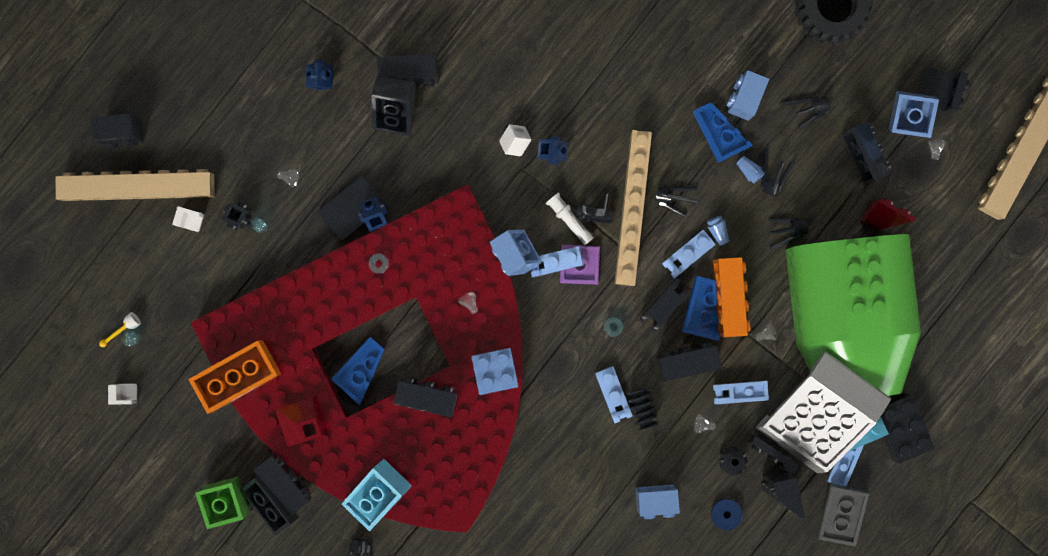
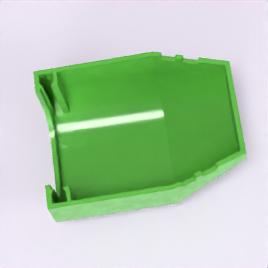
[786,234,921,396]

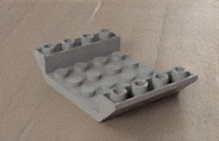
[755,351,891,473]

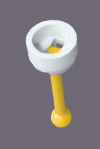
[99,312,141,347]

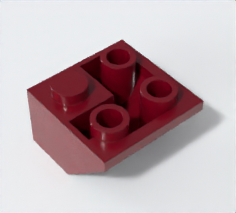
[860,198,915,231]
[276,397,325,447]

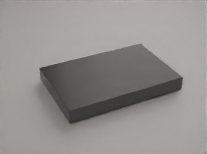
[817,483,869,547]

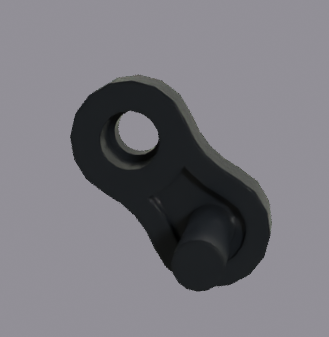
[576,194,615,224]

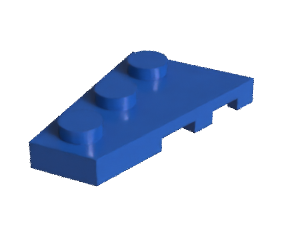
[693,103,753,163]
[682,276,720,341]
[331,337,385,405]

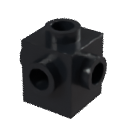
[222,201,252,230]
[718,446,748,476]

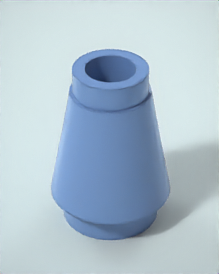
[736,156,765,184]
[707,216,730,245]

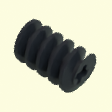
[627,388,659,430]

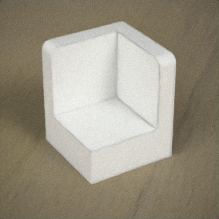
[500,124,531,156]
[172,206,205,232]
[108,384,137,404]

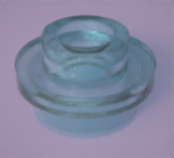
[250,217,269,234]
[369,254,389,273]
[604,317,623,337]
[121,331,141,346]

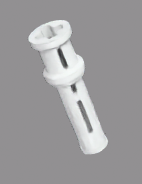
[545,192,594,245]

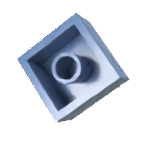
[726,70,769,121]
[889,91,939,138]
[490,229,542,276]
[471,348,518,395]
[635,485,680,519]

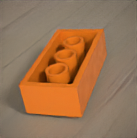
[713,257,750,337]
[188,340,281,414]

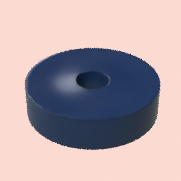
[711,498,742,530]

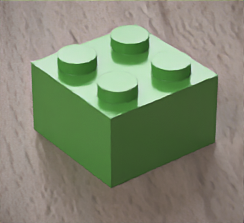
[195,477,250,529]

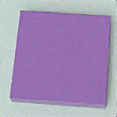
[560,245,600,285]

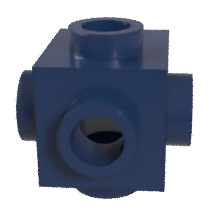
[305,60,334,90]
[537,136,569,165]
[358,197,388,231]

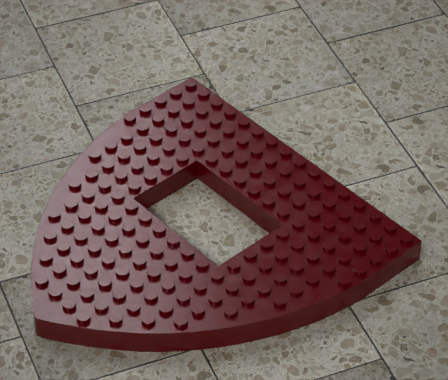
[190,185,523,533]

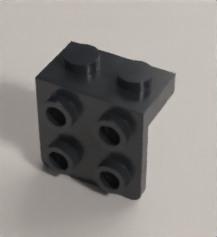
[917,67,969,114]

